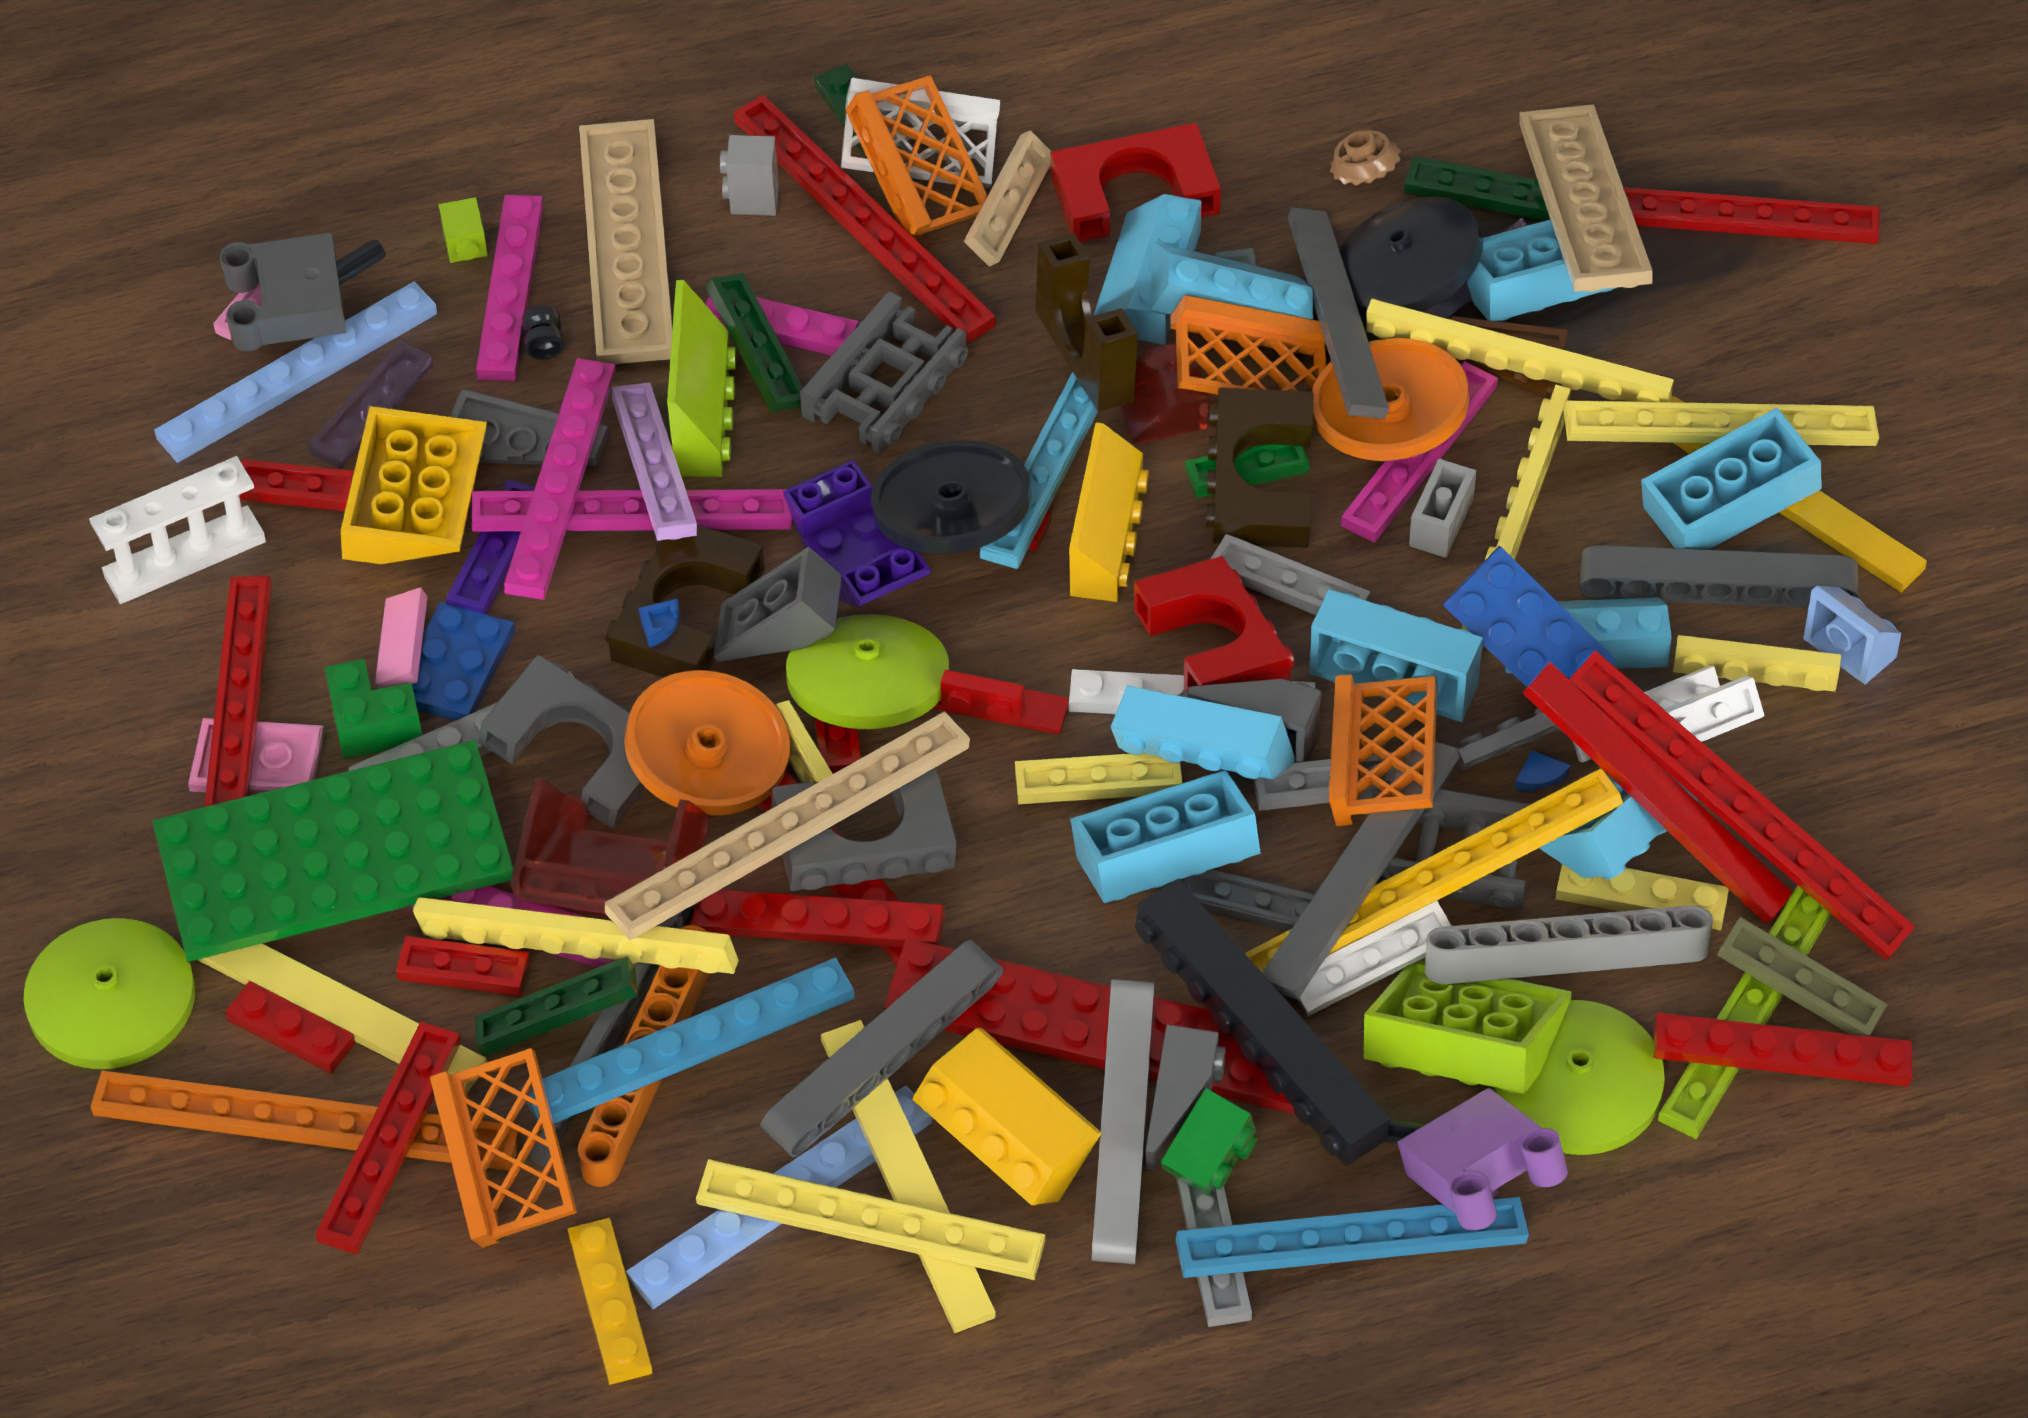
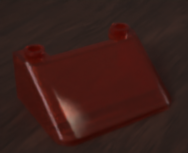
[511,778,711,914]

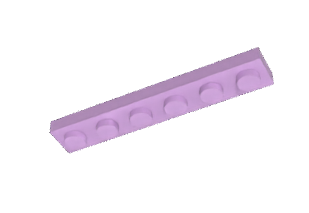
[612,383,697,541]

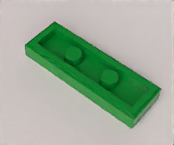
[1185,445,1310,498]

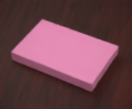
[188,718,325,795]

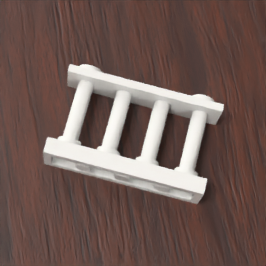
[89,456,266,604]
[1573,665,1764,763]

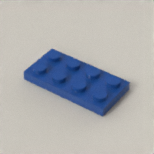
[1442,546,1617,687]

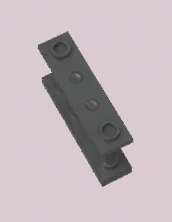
[1372,780,1531,911]

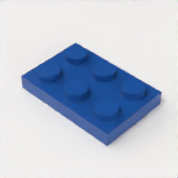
[412,602,515,721]

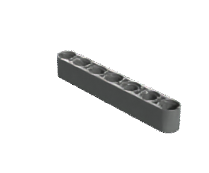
[1580,545,1859,608]
[760,940,1003,1157]

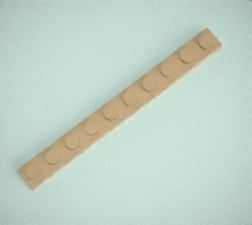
[605,711,970,941]

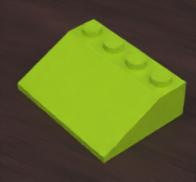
[667,280,737,477]
[1364,960,1571,1094]

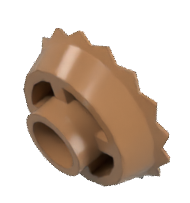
[1330,130,1401,186]

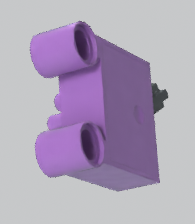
[1385,1088,1568,1230]

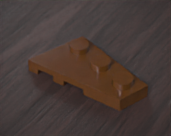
[1451,316,1568,399]

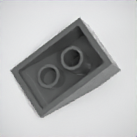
[713,547,842,662]
[1187,679,1321,763]
[1146,1025,1226,1171]

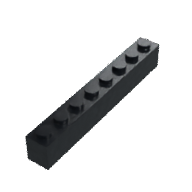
[1135,879,1391,1166]

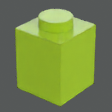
[438,197,487,263]

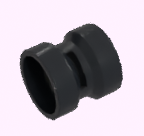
[522,306,564,360]

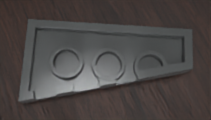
[450,389,610,467]

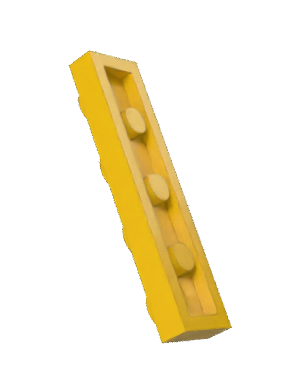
[568,1218,653,1385]

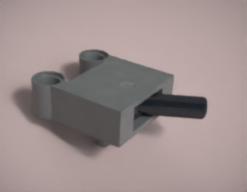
[220,233,386,351]

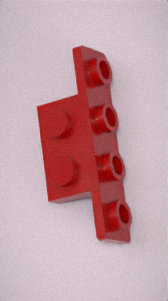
[932,670,1069,734]

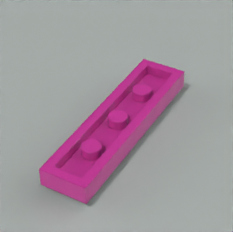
[705,295,859,356]

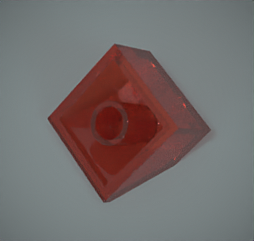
[1120,343,1209,444]

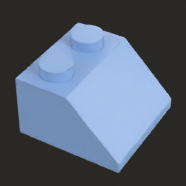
[1803,586,1901,685]

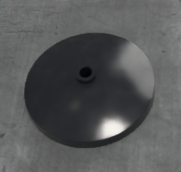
[1339,197,1483,317]
[871,440,1032,554]

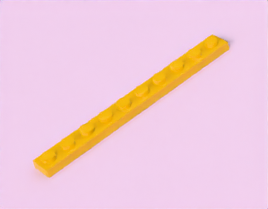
[1245,768,1623,972]

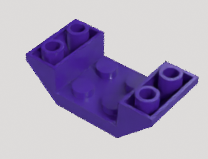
[783,460,930,606]

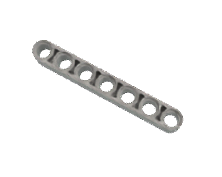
[1425,906,1713,984]
[1091,979,1154,1264]

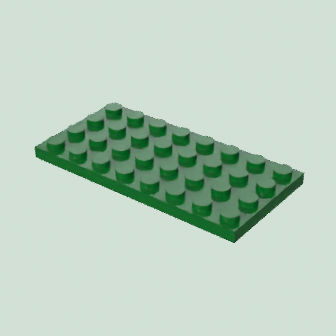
[152,740,515,962]

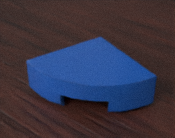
[638,599,680,647]
[1515,750,1570,792]

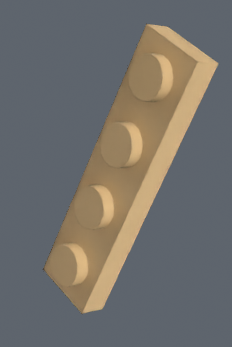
[964,130,1052,266]

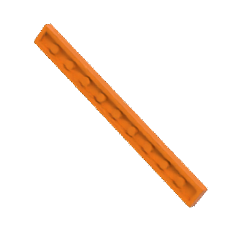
[90,1071,521,1171]

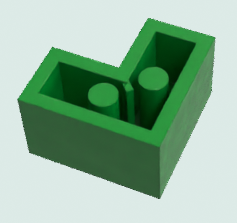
[324,659,422,759]
[1161,1088,1258,1196]

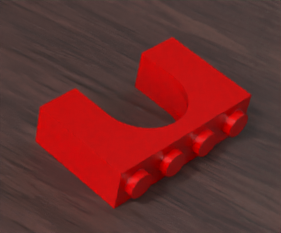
[1050,123,1221,242]
[1134,556,1294,693]

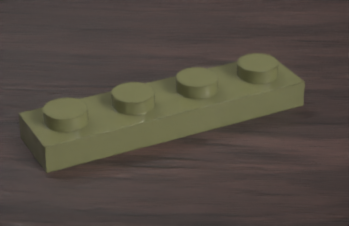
[1717,917,1888,1036]

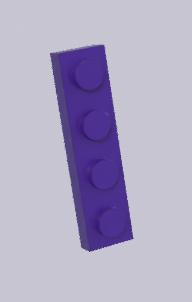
[446,480,535,614]

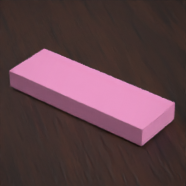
[375,587,428,689]

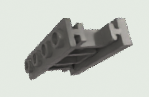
[800,291,968,455]

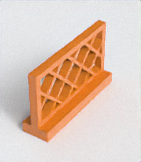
[845,75,988,240]
[1170,295,1326,395]
[1329,674,1437,826]
[430,1048,577,1248]

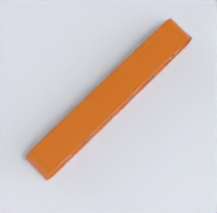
[578,925,710,1187]

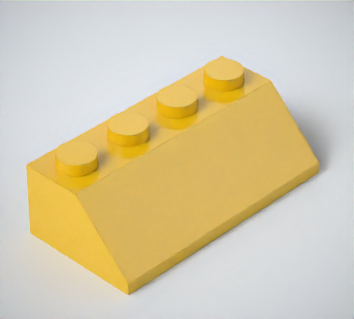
[1069,423,1149,602]
[912,1028,1102,1205]

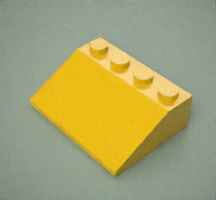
[341,406,487,564]

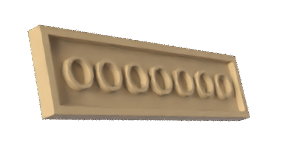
[1519,105,1652,292]
[579,119,672,364]

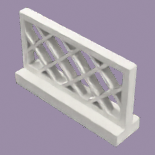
[841,78,1000,190]

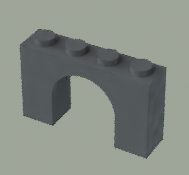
[479,655,647,830]
[772,767,957,891]

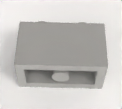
[720,135,779,216]
[1409,459,1476,558]

